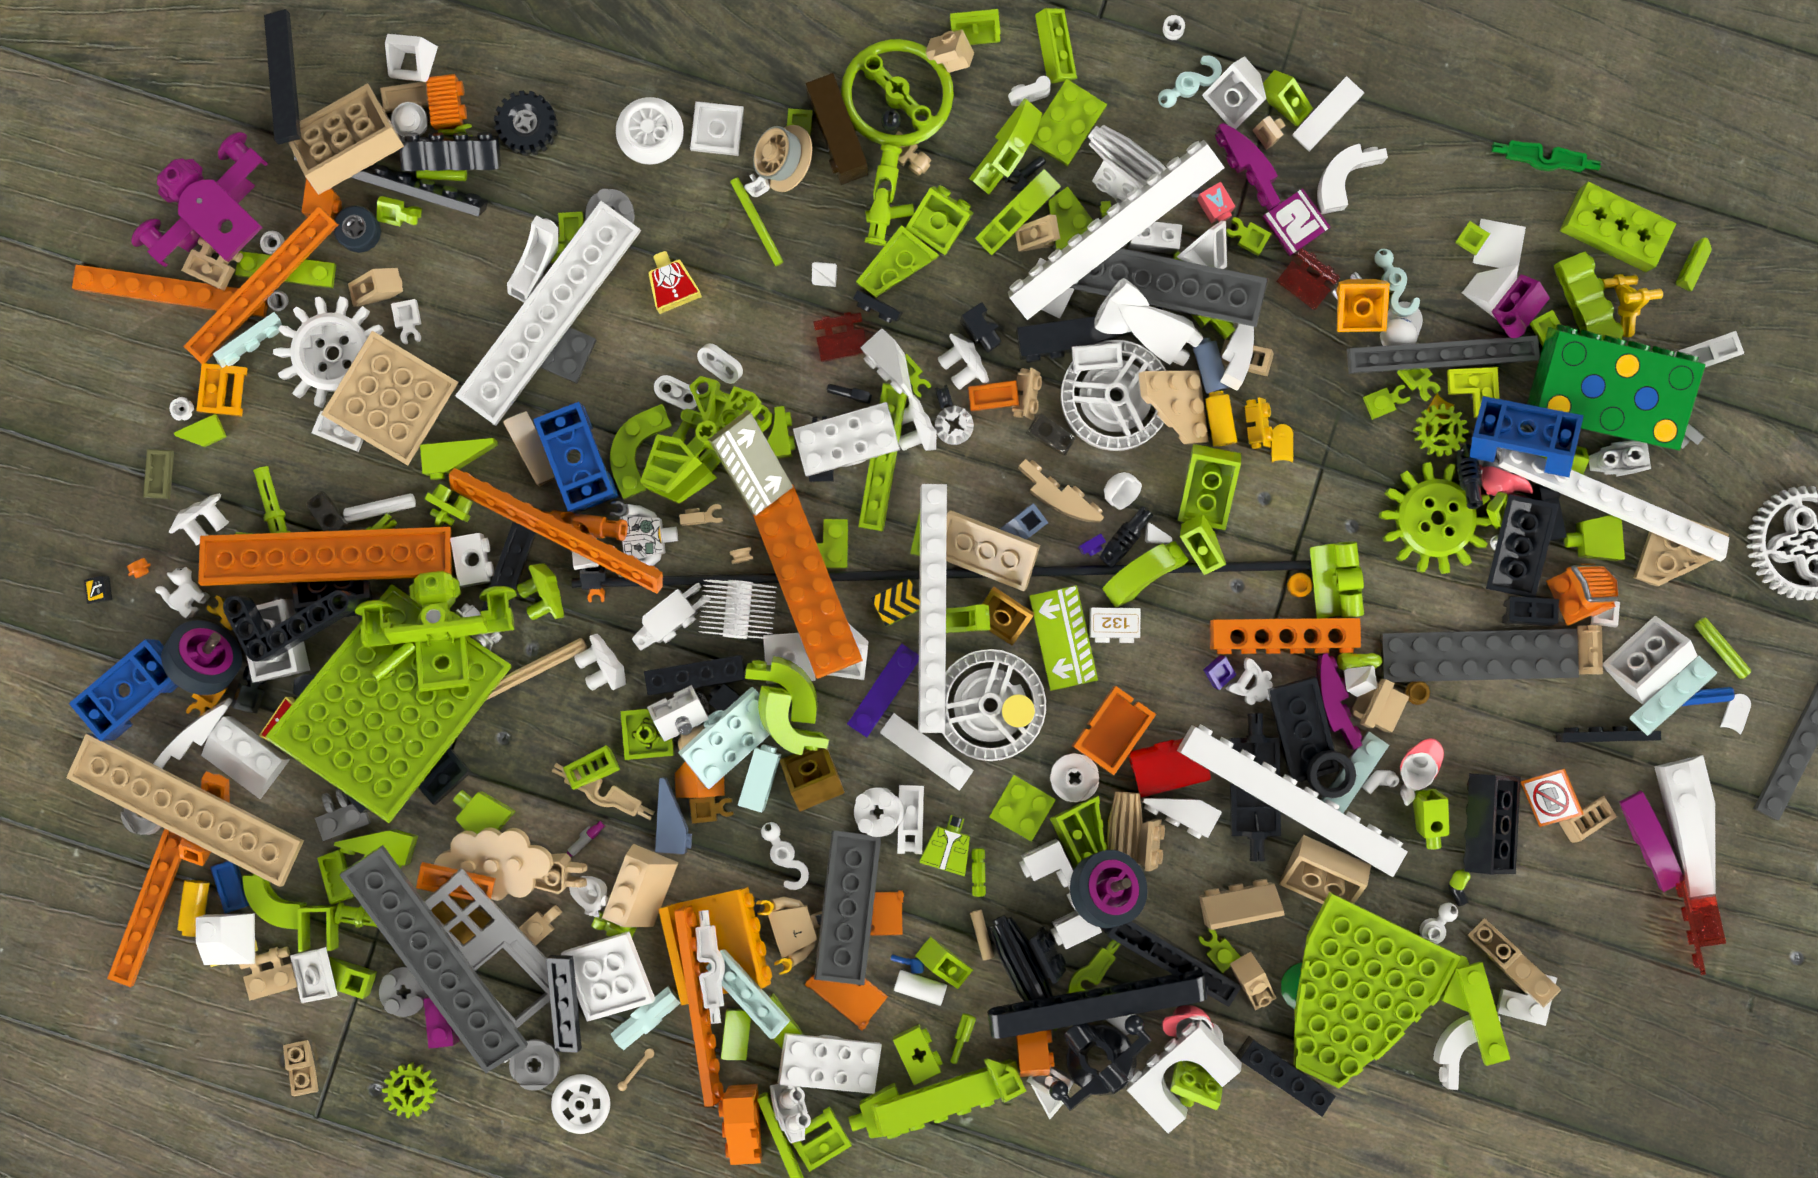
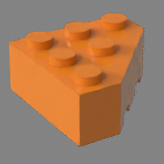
[718,1084,762,1165]

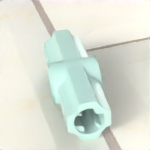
[611,985,680,1050]

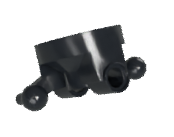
[1049,1015,1152,1111]

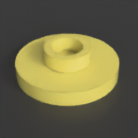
[1002,695,1035,727]

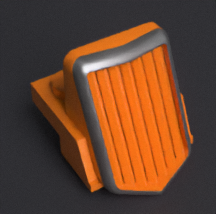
[1546,563,1619,626]

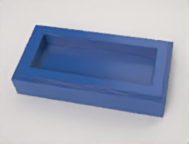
[210,861,250,914]

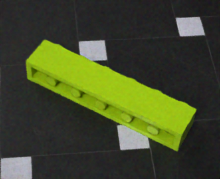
[871,1059,1020,1139]

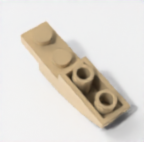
[1018,459,1104,523]
[1467,918,1561,1008]

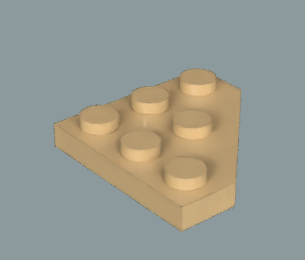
[1138,370,1209,444]
[1633,517,1729,586]

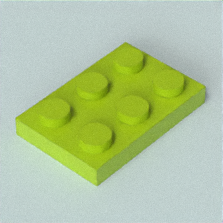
[1031,79,1107,167]

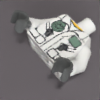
[610,501,678,577]

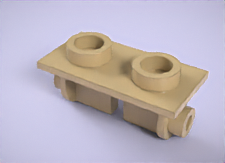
[1012,368,1042,420]
[1577,625,1603,674]

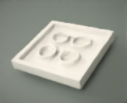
[561,931,655,1022]

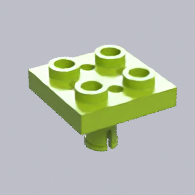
[620,709,675,760]
[1170,1061,1223,1110]

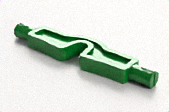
[1491,140,1601,172]

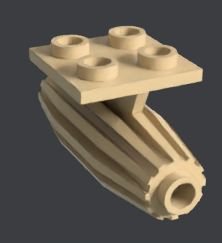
[1106,792,1165,872]

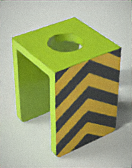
[871,579,920,627]

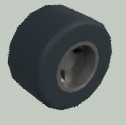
[333,206,381,253]

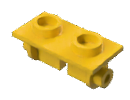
[1244,398,1274,449]

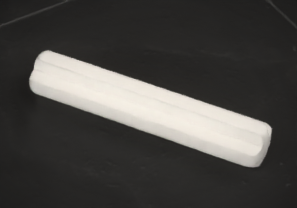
[343,493,416,522]

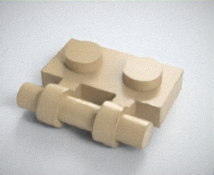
[181,237,243,291]
[239,947,297,1001]

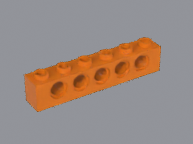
[1210,618,1361,654]

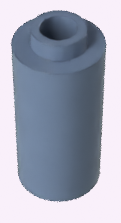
[1193,338,1230,395]

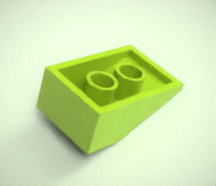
[1178,444,1241,530]

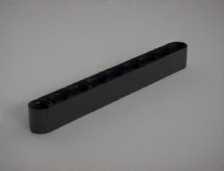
[987,971,1207,1039]

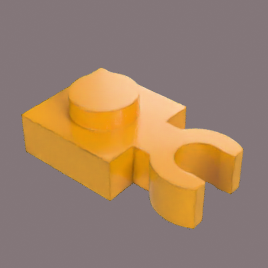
[186,688,227,716]

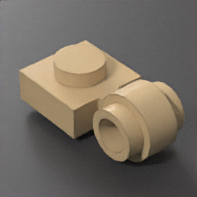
[896,131,931,176]

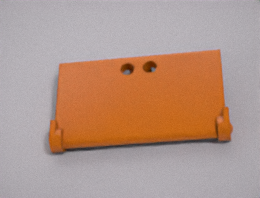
[870,890,904,936]
[804,974,888,1031]

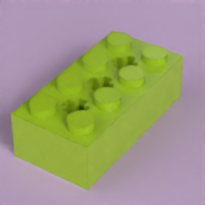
[1559,181,1676,272]

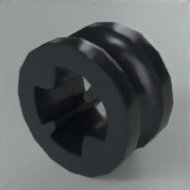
[935,385,953,409]

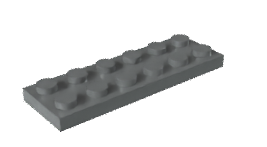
[814,831,881,985]

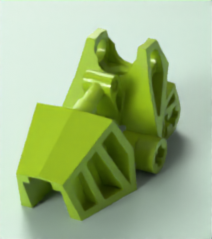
[640,376,773,504]

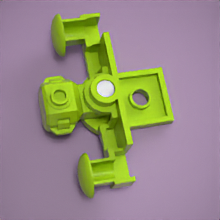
[355,571,517,692]

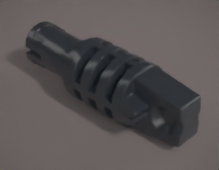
[1457,444,1483,509]
[1100,506,1153,568]

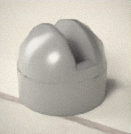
[267,290,289,311]

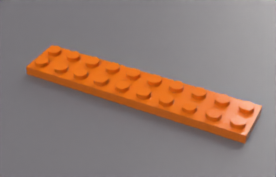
[198,527,452,586]

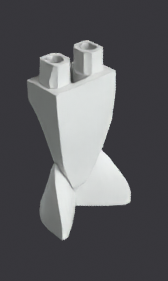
[1094,278,1203,366]

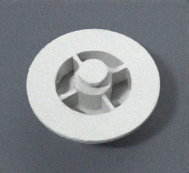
[616,97,684,165]

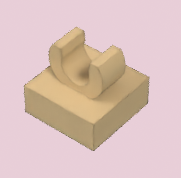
[1252,115,1286,150]

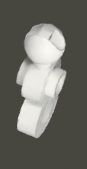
[761,822,809,890]
[1419,903,1458,944]

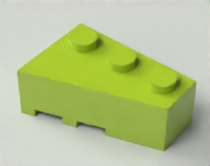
[1049,796,1107,869]

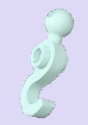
[1158,56,1222,108]
[1374,249,1420,317]

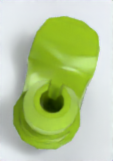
[1337,653,1382,670]

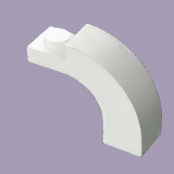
[1317,144,1388,214]
[1433,1014,1500,1090]

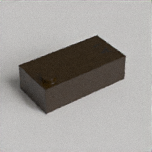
[806,73,868,185]

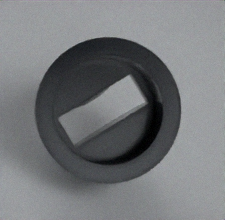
[881,109,901,131]

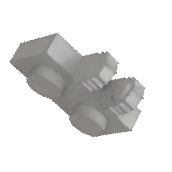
[315,788,371,841]

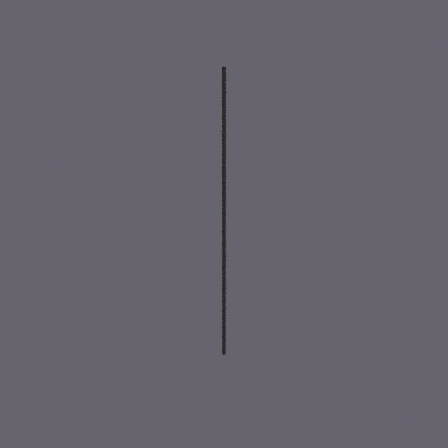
[572,560,1312,588]

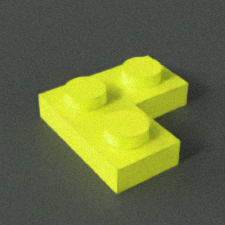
[1447,367,1499,418]

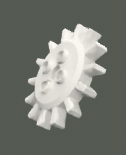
[273,297,384,408]

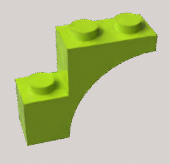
[767,406,796,459]

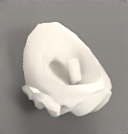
[569,876,609,917]

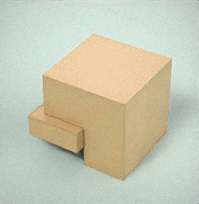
[1350,679,1409,732]

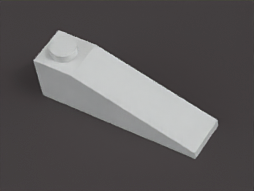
[880,713,974,791]

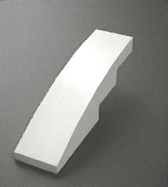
[1674,331,1744,367]
[153,698,233,769]

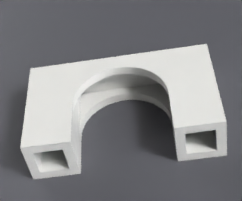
[1127,1020,1242,1133]

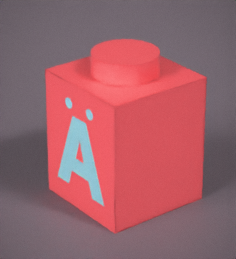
[1197,182,1236,224]

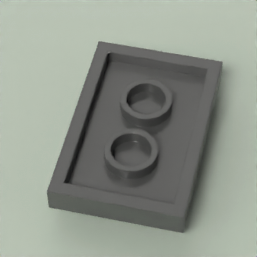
[540,327,597,384]

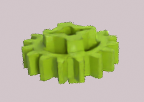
[1413,404,1468,457]
[382,1062,438,1118]

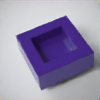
[1078,534,1106,557]
[1203,654,1237,690]

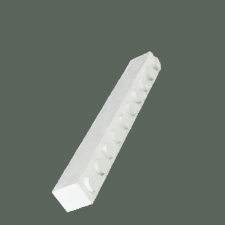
[1008,140,1225,320]
[918,484,947,733]
[1177,724,1408,877]

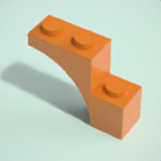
[179,771,230,866]

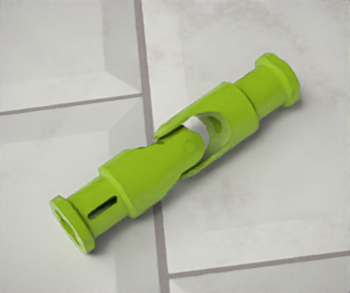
[865,145,902,246]

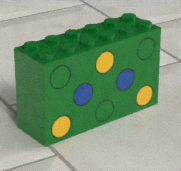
[1527,324,1706,451]

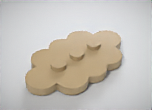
[434,827,553,901]

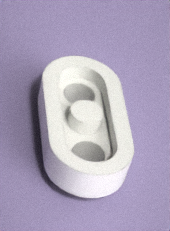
[697,343,743,384]
[654,375,700,410]

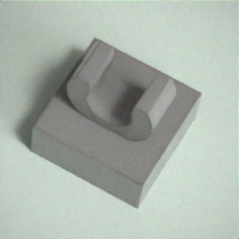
[1681,423,1704,449]

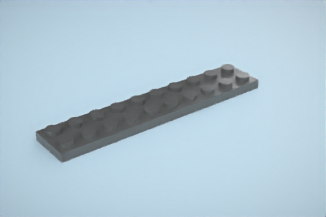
[340,845,528,1074]

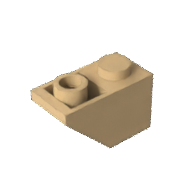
[1230,952,1276,1011]

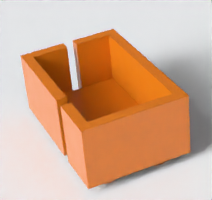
[1072,686,1156,775]

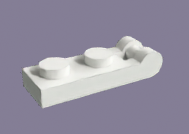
[897,785,924,854]

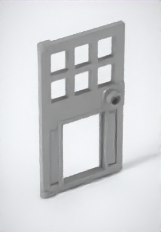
[424,868,550,1028]

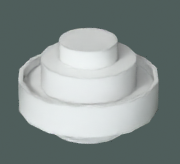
[391,102,428,137]

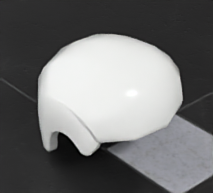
[1104,472,1142,510]

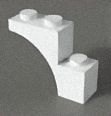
[507,215,558,303]

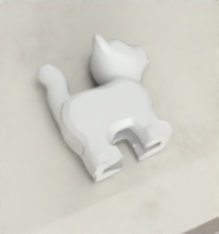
[155,567,210,619]

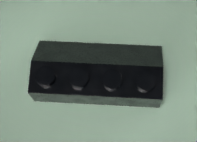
[1463,773,1521,875]

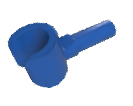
[890,954,924,973]

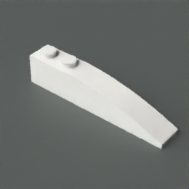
[1654,755,1716,910]

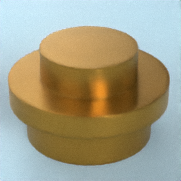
[1405,681,1430,705]

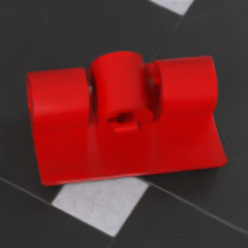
[1128,738,1211,797]

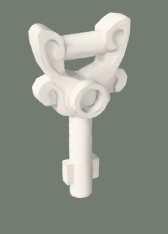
[1226,658,1273,705]

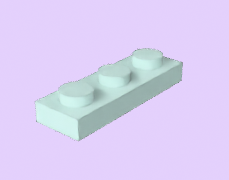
[213,312,282,368]

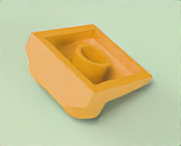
[1336,279,1390,332]

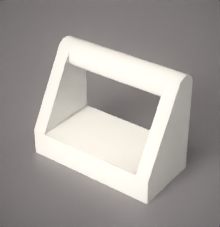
[385,34,438,82]

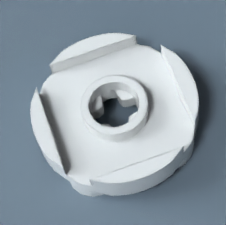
[1050,753,1099,802]
[854,787,903,837]

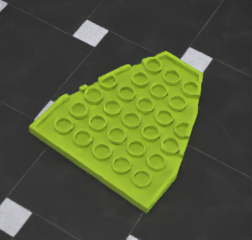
[1294,892,1461,1088]

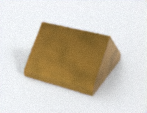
[982,587,1035,646]

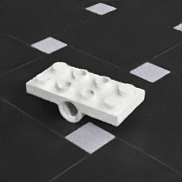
[793,402,900,477]
[777,1033,882,1094]

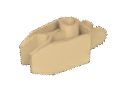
[534,853,587,894]

